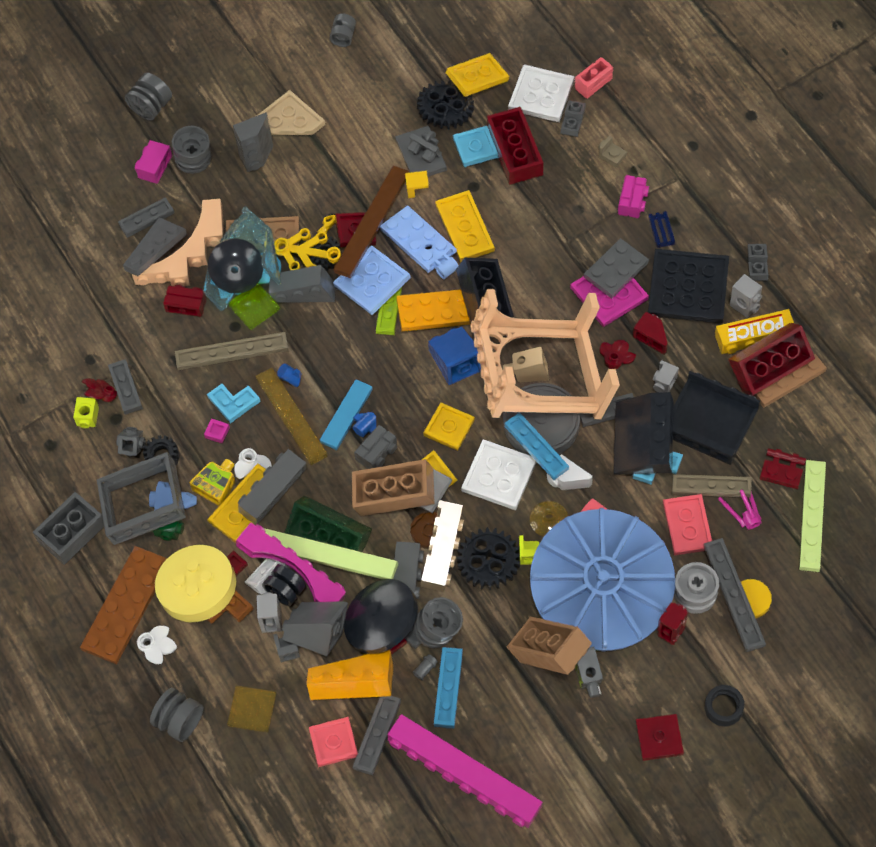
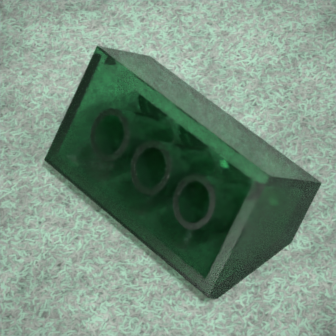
[284,496,372,552]

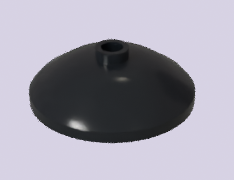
[208,238,264,294]

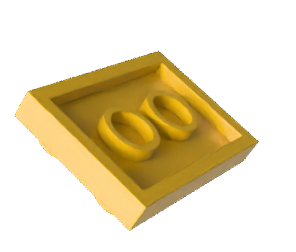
[446,53,509,97]

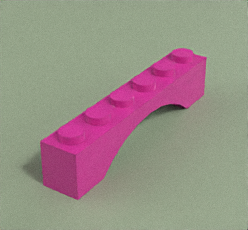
[236,523,346,602]

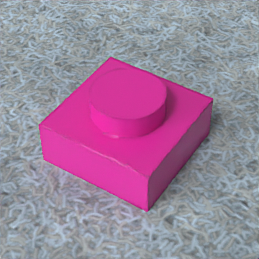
[204,419,230,443]

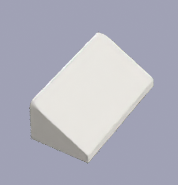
[245,559,288,595]

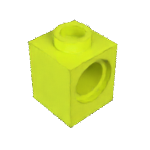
[73,397,99,428]

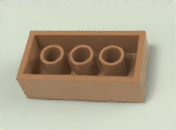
[352,459,435,516]
[507,617,592,675]

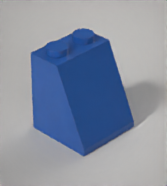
[428,326,481,385]

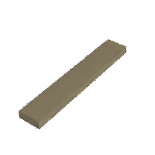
[175,332,289,370]

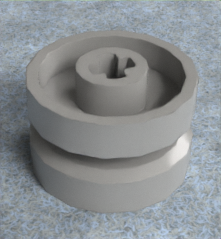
[674,562,719,614]

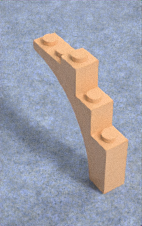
[132,199,224,286]

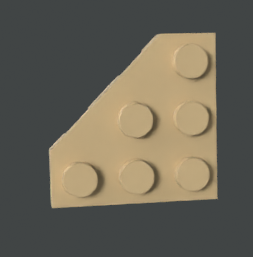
[257,90,326,135]

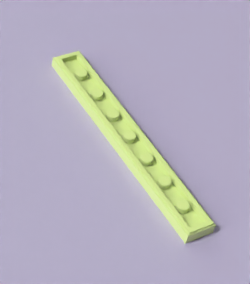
[264,528,398,579]

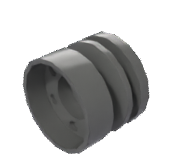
[125,73,172,120]
[172,125,212,174]
[413,597,463,648]
[150,687,204,742]

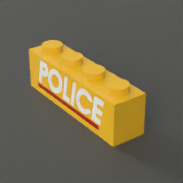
[715,309,794,354]

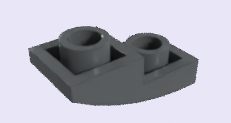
[560,100,586,137]
[747,244,768,281]

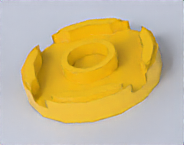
[741,579,772,618]

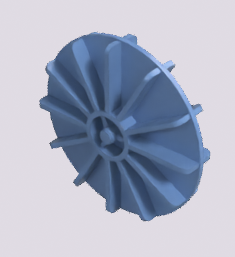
[530,508,675,652]

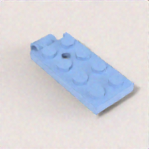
[380,206,458,279]

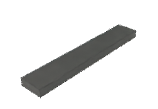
[703,538,766,652]

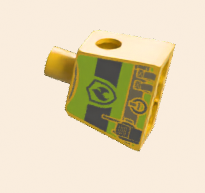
[189,459,235,506]

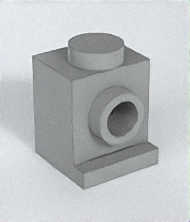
[653,360,679,392]

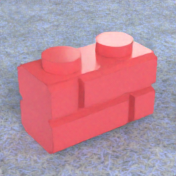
[575,57,613,98]

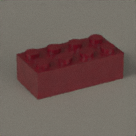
[487,107,543,185]
[728,322,815,395]

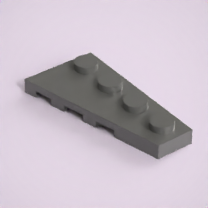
[123,217,187,276]

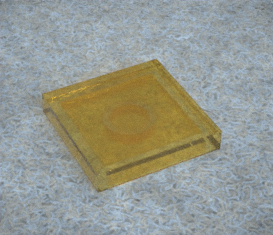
[228,686,276,732]

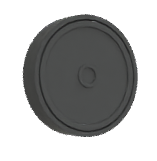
[503,383,580,456]

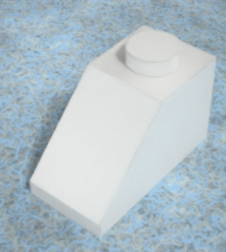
[547,454,592,490]

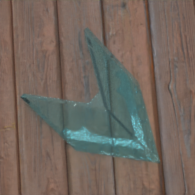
[203,206,281,311]

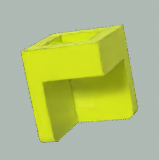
[519,535,539,565]

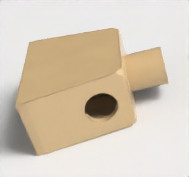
[503,347,549,382]

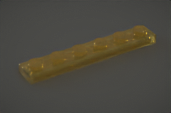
[256,368,328,465]

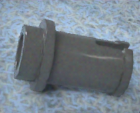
[412,654,437,681]

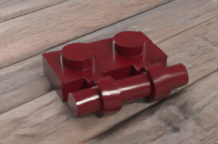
[760,448,806,490]

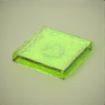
[228,283,280,330]

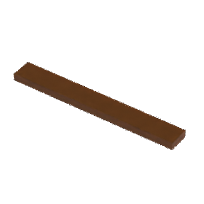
[334,166,410,279]

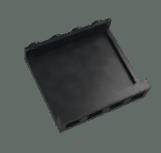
[673,371,760,465]

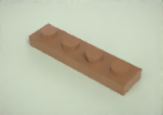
[754,354,827,408]

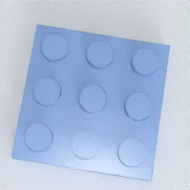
[333,245,411,315]

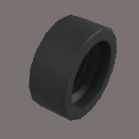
[704,685,745,727]

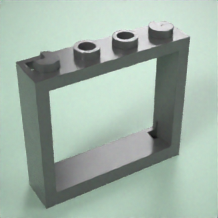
[97,452,186,545]

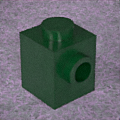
[153,520,184,541]

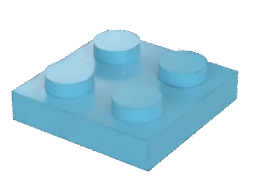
[453,126,498,167]

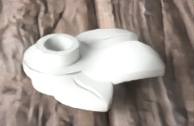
[234,448,272,479]
[137,626,177,664]

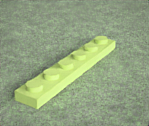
[799,460,826,572]

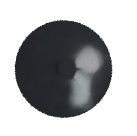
[344,579,418,654]

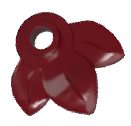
[600,340,636,369]
[82,378,117,402]

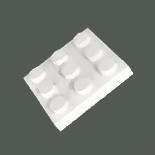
[508,65,574,122]
[461,439,537,510]

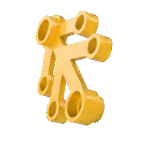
[273,228,342,271]

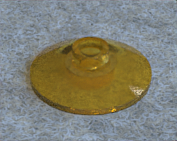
[530,501,568,537]

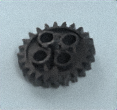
[417,80,474,130]
[456,527,520,590]

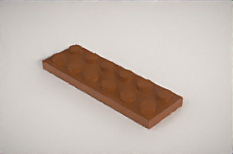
[80,546,167,665]

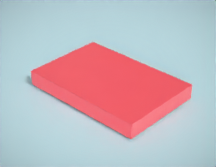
[663,494,712,555]

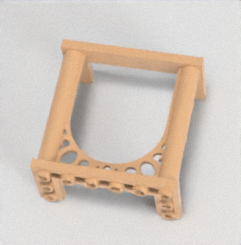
[471,289,620,419]

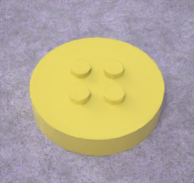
[155,545,236,622]

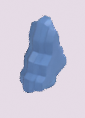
[149,481,197,510]

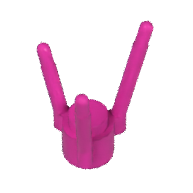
[718,490,762,530]

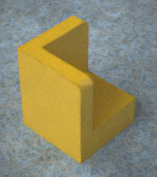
[405,171,429,198]

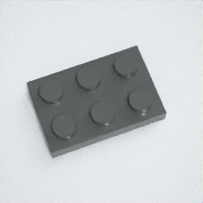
[584,238,649,298]

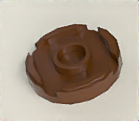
[410,512,437,549]

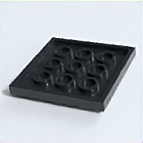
[648,249,729,323]

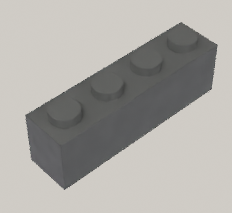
[238,449,306,525]
[393,542,424,614]

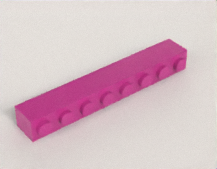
[388,714,542,828]

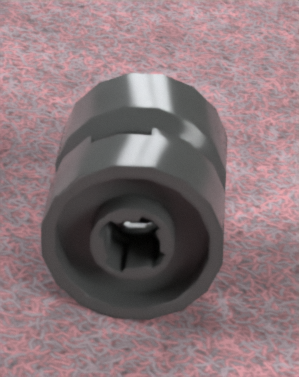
[329,14,356,47]

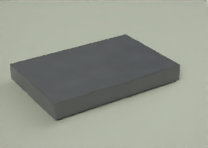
[395,126,447,177]

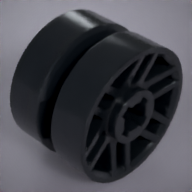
[262,564,306,606]

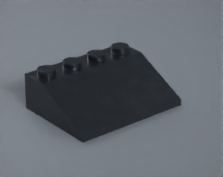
[614,392,674,475]

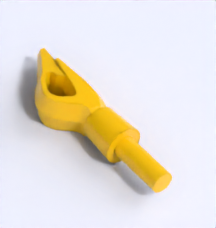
[314,215,336,237]

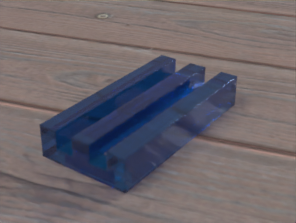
[648,211,675,248]

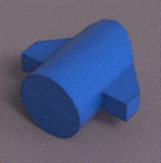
[277,363,302,387]
[353,412,376,437]

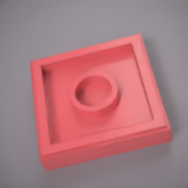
[309,717,358,767]

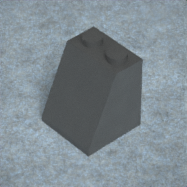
[282,602,348,656]

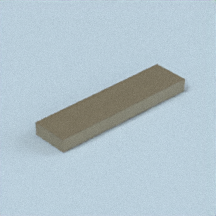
[672,474,752,498]

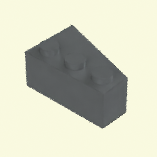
[269,265,335,303]

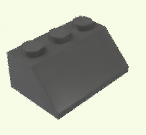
[233,112,273,172]

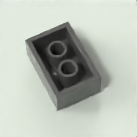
[33,492,104,565]

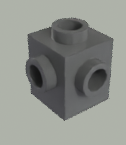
[116,427,146,456]

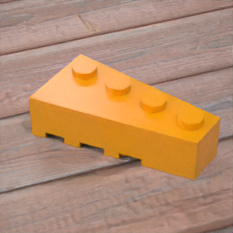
[307,649,393,700]

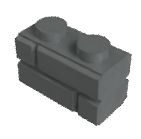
[354,425,397,469]

